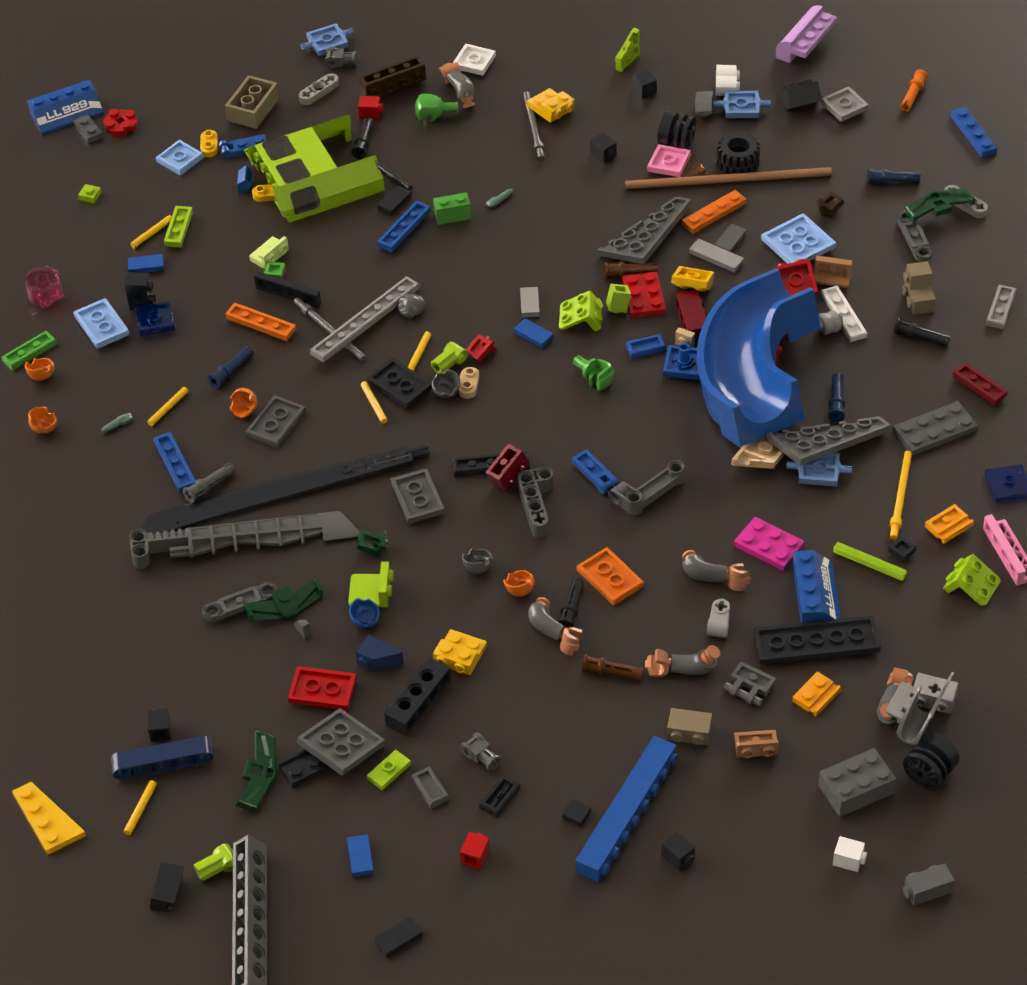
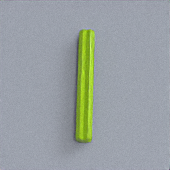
[833,542,907,581]

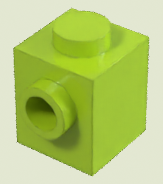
[606,284,631,314]

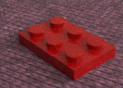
[622,272,666,318]
[288,666,357,711]

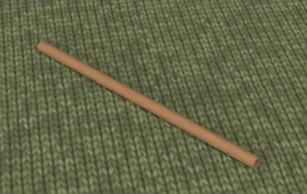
[625,167,832,189]

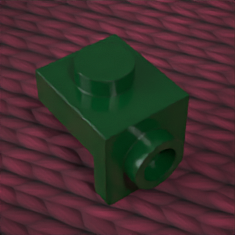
[356,530,388,556]

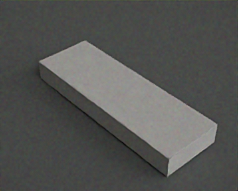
[689,239,744,273]
[986,285,1017,329]

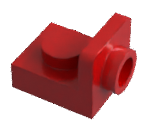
[466,334,497,363]

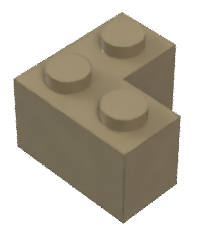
[902,261,936,315]

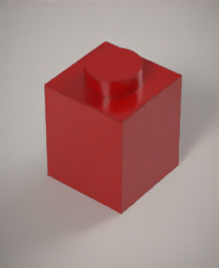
[358,96,384,120]
[460,832,490,870]

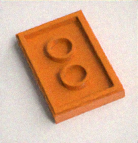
[576,547,644,606]

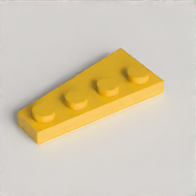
[12,782,86,855]

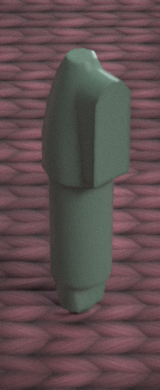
[486,188,513,208]
[101,413,133,433]

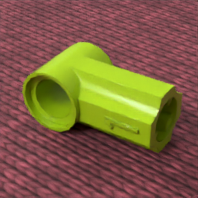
[431,341,468,373]
[193,843,233,881]

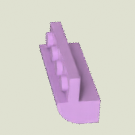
[776,5,837,63]

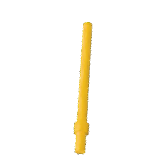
[890,451,912,540]

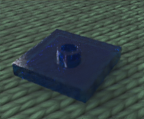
[134,301,175,336]
[985,464,1027,503]

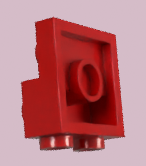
[774,259,818,296]

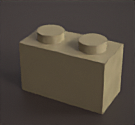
[667,708,712,745]

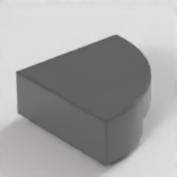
[294,619,311,639]

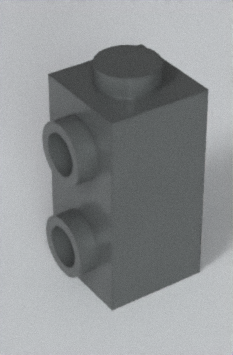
[903,863,955,906]

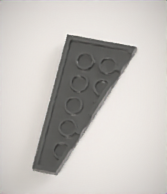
[597,197,692,264]
[765,416,891,465]

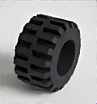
[717,132,760,174]

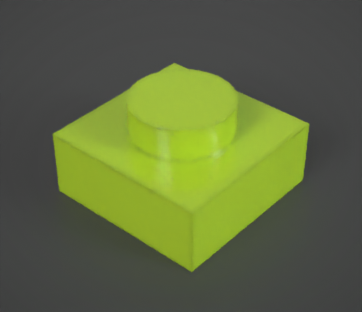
[78,184,102,203]

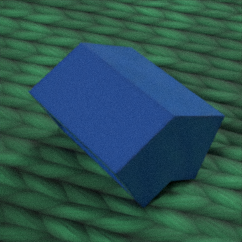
[237,165,254,193]

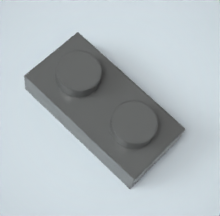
[73,114,103,144]

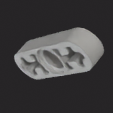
[299,73,339,105]
[944,185,988,218]

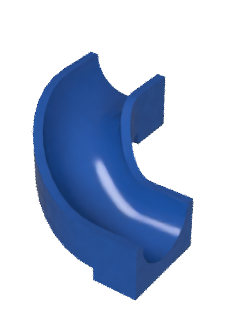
[697,268,821,448]

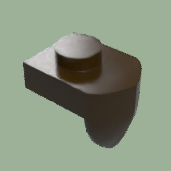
[817,191,845,216]

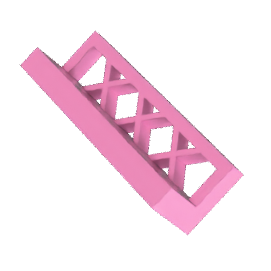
[983,514,1027,586]

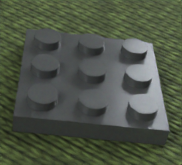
[297,708,385,776]

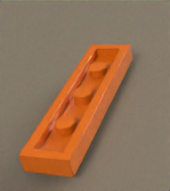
[682,190,746,234]
[225,302,296,341]

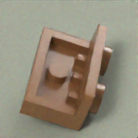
[814,256,852,288]
[734,730,779,758]

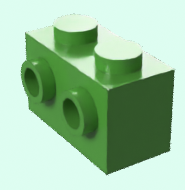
[433,192,472,225]

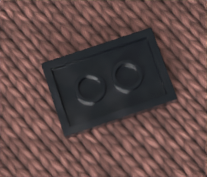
[367,358,432,409]

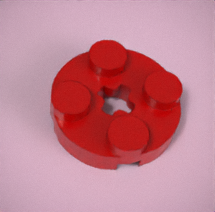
[103,109,138,136]

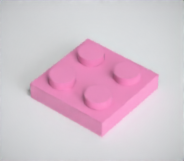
[647,144,691,177]

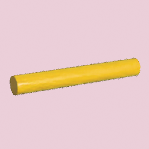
[130,215,172,249]
[408,332,432,371]
[361,382,388,424]
[147,387,189,426]
[123,780,157,835]

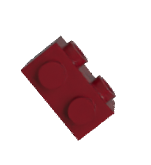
[485,444,530,492]

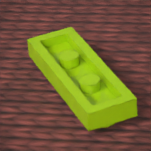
[164,206,193,248]

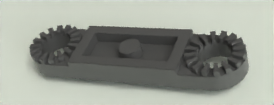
[897,210,933,262]
[202,582,278,622]

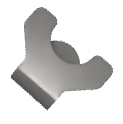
[885,672,954,745]

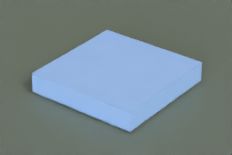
[156,140,204,176]

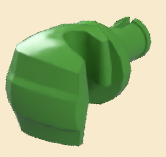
[415,94,458,122]
[573,355,614,391]

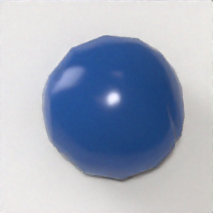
[349,598,380,628]

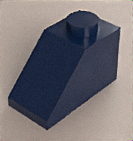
[355,635,404,671]

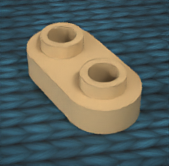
[458,367,479,399]

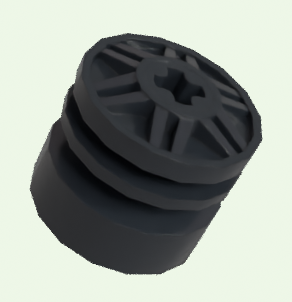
[657,110,697,150]
[903,732,960,790]

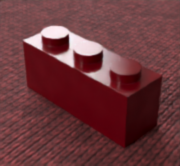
[676,290,707,342]

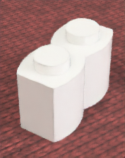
[716,65,740,96]

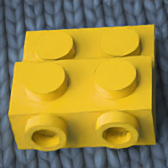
[526,88,575,123]
[671,266,714,292]
[433,629,487,675]

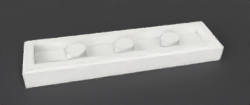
[821,285,867,342]

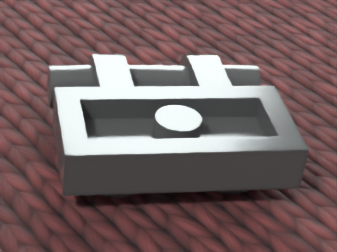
[723,661,776,707]

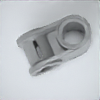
[707,599,730,638]

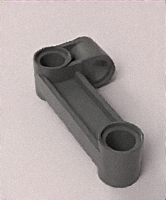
[608,460,685,516]

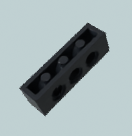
[384,657,451,736]

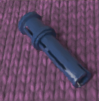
[867,168,921,184]
[207,346,254,389]
[828,373,845,422]

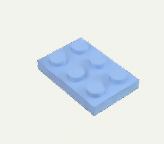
[73,298,130,349]

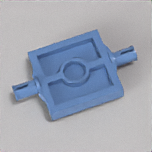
[300,24,354,56]
[713,91,771,118]
[786,453,852,486]

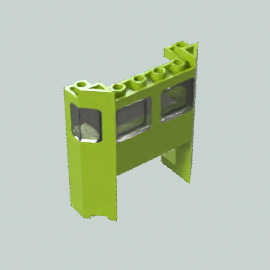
[244,115,385,223]

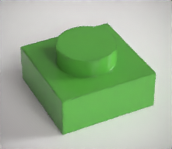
[264,262,285,279]

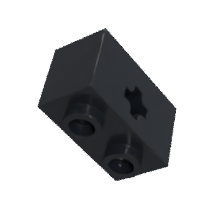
[124,272,156,311]

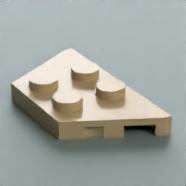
[731,432,785,469]

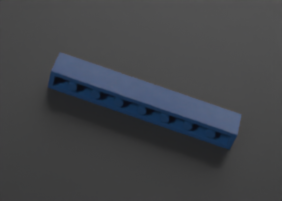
[575,736,678,883]

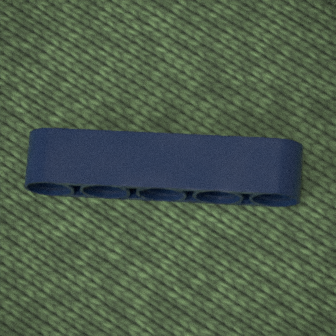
[111,736,214,780]

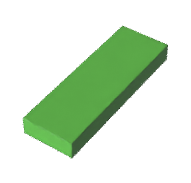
[1,331,57,371]

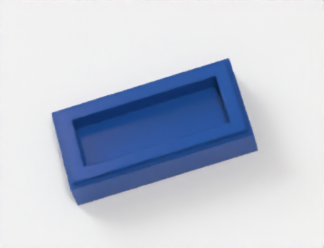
[128,254,164,273]
[514,318,553,348]
[626,334,666,359]
[347,834,374,877]

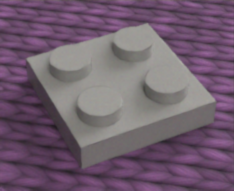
[821,86,869,122]

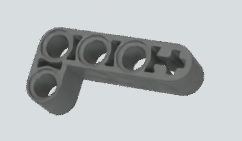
[518,467,554,538]

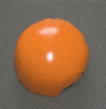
[25,358,55,381]
[230,387,257,418]
[28,407,57,434]
[503,570,535,597]

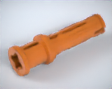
[900,69,929,112]

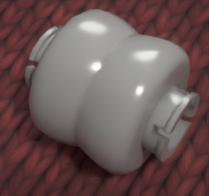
[817,310,843,335]

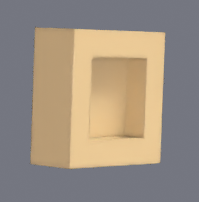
[675,327,695,348]

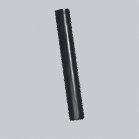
[377,162,413,191]

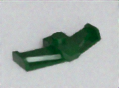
[905,188,975,223]
[243,577,323,622]
[235,730,277,811]

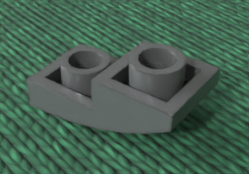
[695,90,714,117]

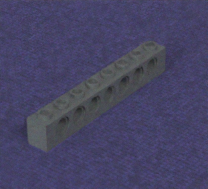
[232,835,267,985]

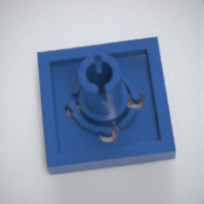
[663,343,700,380]

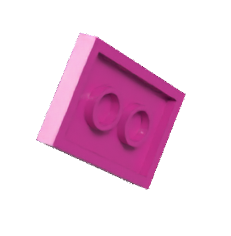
[734,517,805,571]

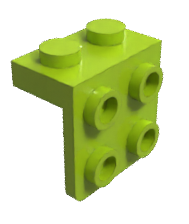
[559,291,603,331]
[943,554,1001,606]
[348,562,394,607]

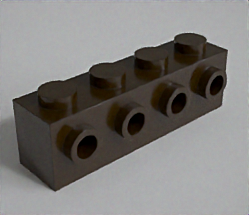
[358,55,426,96]

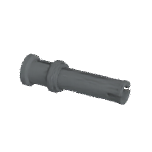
[183,463,236,503]

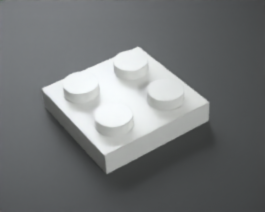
[453,44,496,76]

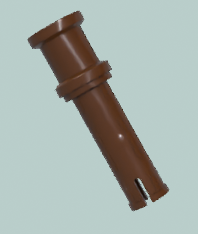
[604,262,658,278]
[581,654,644,681]

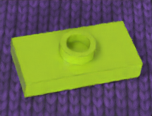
[367,749,411,791]

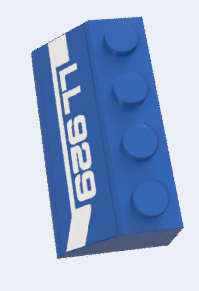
[27,80,104,135]
[793,550,841,623]

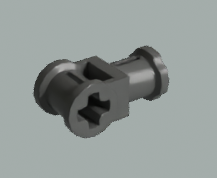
[324,47,357,69]
[460,732,502,771]

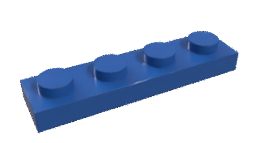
[950,107,997,158]
[377,200,431,253]
[153,432,196,493]

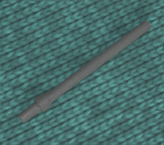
[523,92,545,161]
[294,297,366,361]

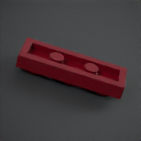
[952,362,1008,406]

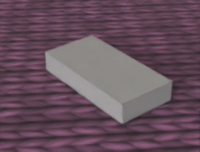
[520,287,540,317]

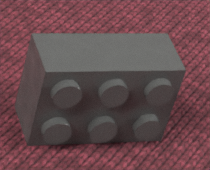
[818,748,896,817]

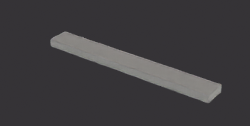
[310,276,420,363]

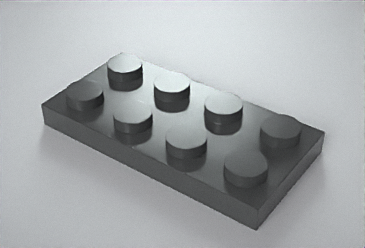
[893,401,978,456]

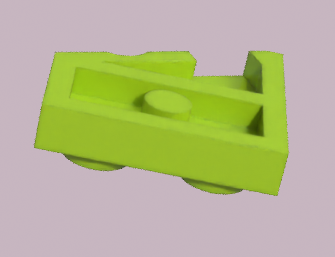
[615,27,640,72]

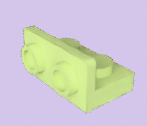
[249,236,289,269]

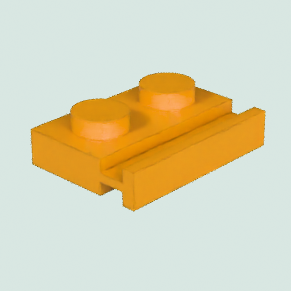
[925,504,974,544]
[792,672,841,717]

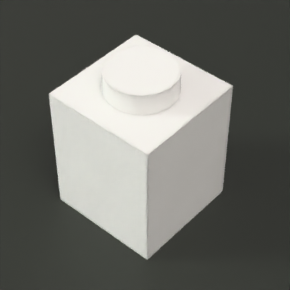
[833,836,867,872]

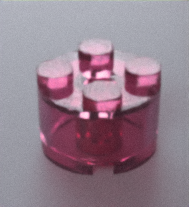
[25,266,64,308]

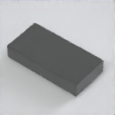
[714,224,747,253]
[411,766,449,809]

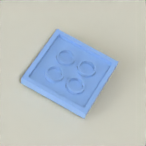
[761,213,836,264]

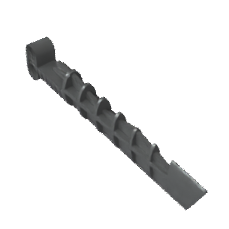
[130,511,360,569]

